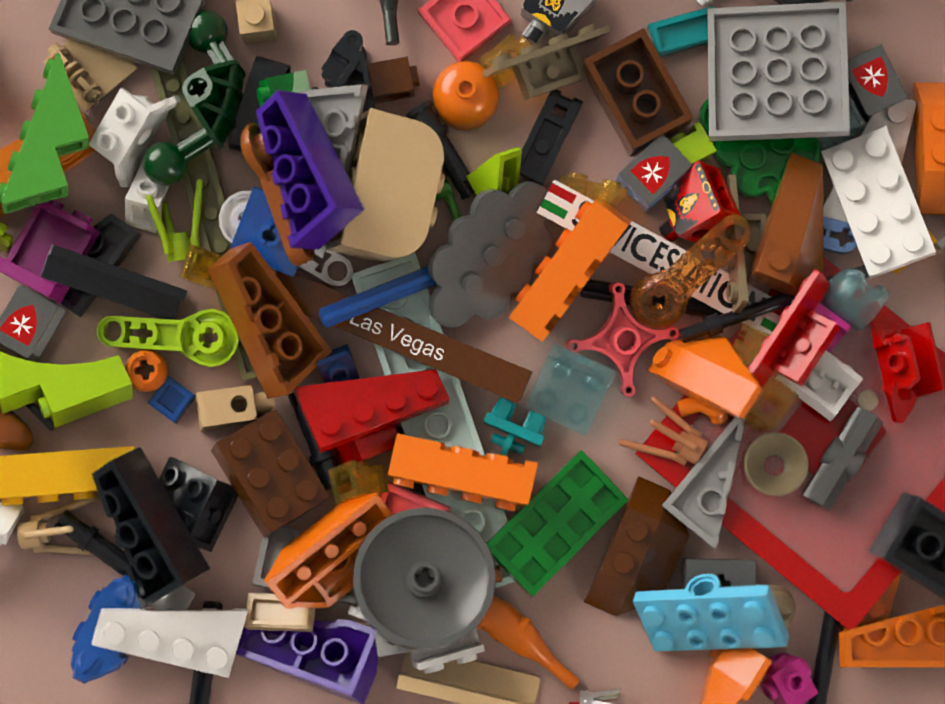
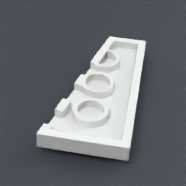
[92,608,248,678]

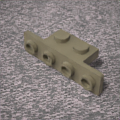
[482,24,611,100]
[720,175,767,313]

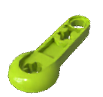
[97,309,240,367]

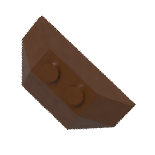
[584,476,690,616]

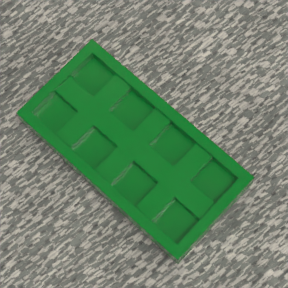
[486,450,629,597]

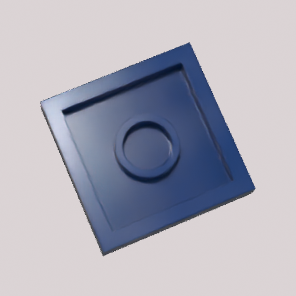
[230,186,298,277]

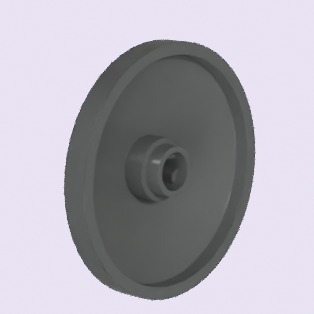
[353,508,496,651]

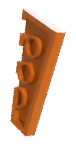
[839,604,945,668]

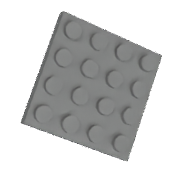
[708,1,850,141]

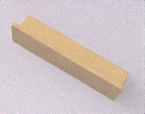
[396,652,540,704]

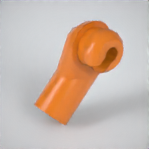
[677,397,728,425]

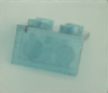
[525,343,617,435]

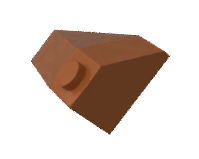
[747,153,824,298]

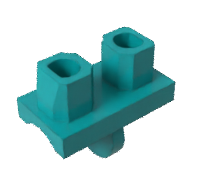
[483,397,546,456]

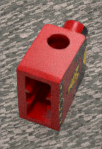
[659,160,742,244]

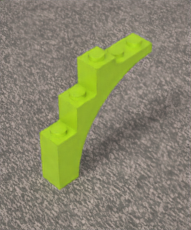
[0,351,133,428]

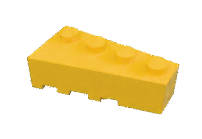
[0,446,134,506]

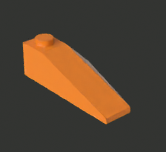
[648,334,763,419]
[699,648,772,704]

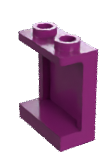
[0,200,100,304]

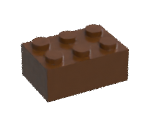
[582,28,694,157]
[211,409,330,539]

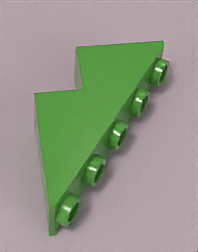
[0,53,89,214]

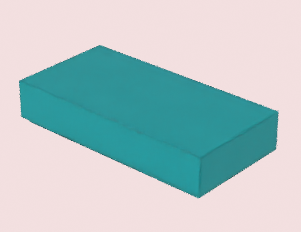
[647,6,713,57]

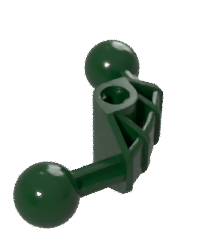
[143,10,246,186]

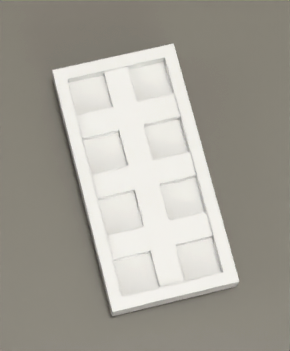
[821,126,936,279]

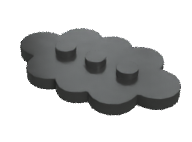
[428,181,552,328]

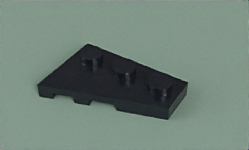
[61,214,141,317]

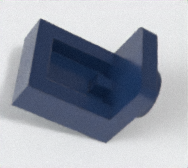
[317,344,360,383]

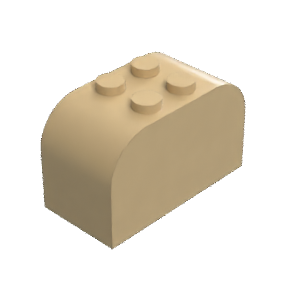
[326,108,445,262]

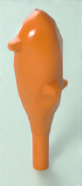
[477,596,580,690]

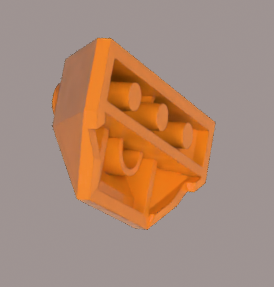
[913,82,945,215]
[264,492,392,609]

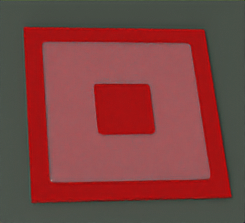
[635,256,945,630]

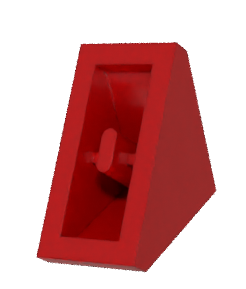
[335,424,400,471]

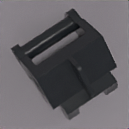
[311,30,375,113]

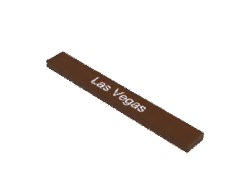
[276,271,533,404]

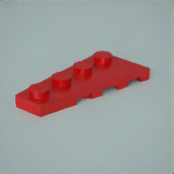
[294,369,450,453]

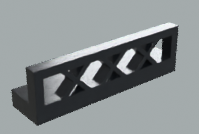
[40,244,187,320]

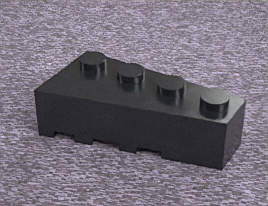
[92,447,210,609]

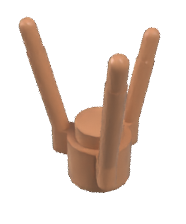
[618,396,708,466]

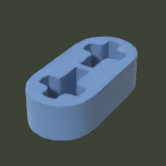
[823,216,857,255]

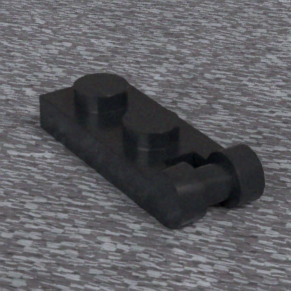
[520,89,583,186]

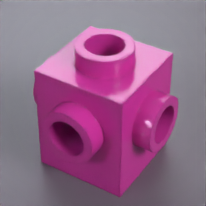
[760,652,818,704]

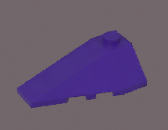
[236,619,378,704]

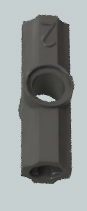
[802,407,883,511]

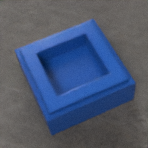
[148,376,196,424]

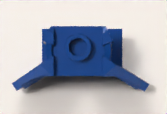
[71,575,146,684]

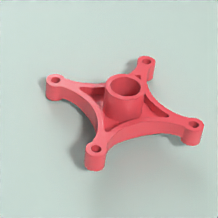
[565,282,679,397]

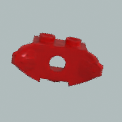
[868,313,945,423]

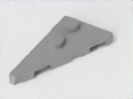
[662,416,745,549]

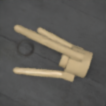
[17,495,98,556]

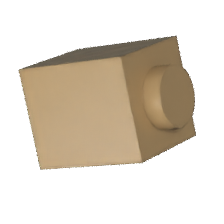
[236,0,278,44]

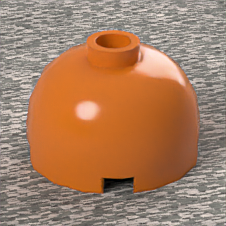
[432,61,500,131]

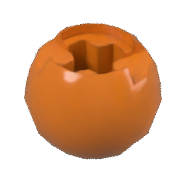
[125,349,168,392]

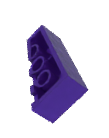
[256,90,364,249]

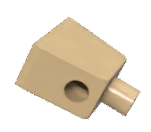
[195,385,275,432]

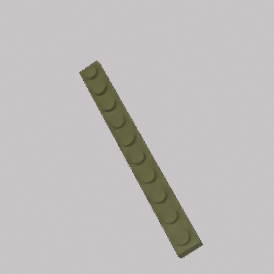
[150,56,258,382]

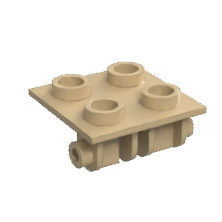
[43,40,138,112]

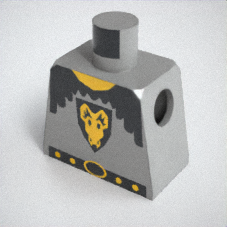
[521,0,597,45]

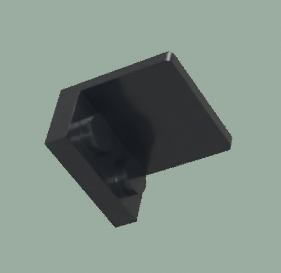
[159,457,238,552]

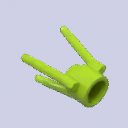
[146,178,203,262]

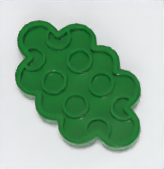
[698,98,822,205]

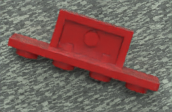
[746,269,840,388]

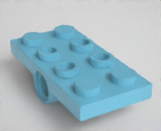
[633,574,789,652]

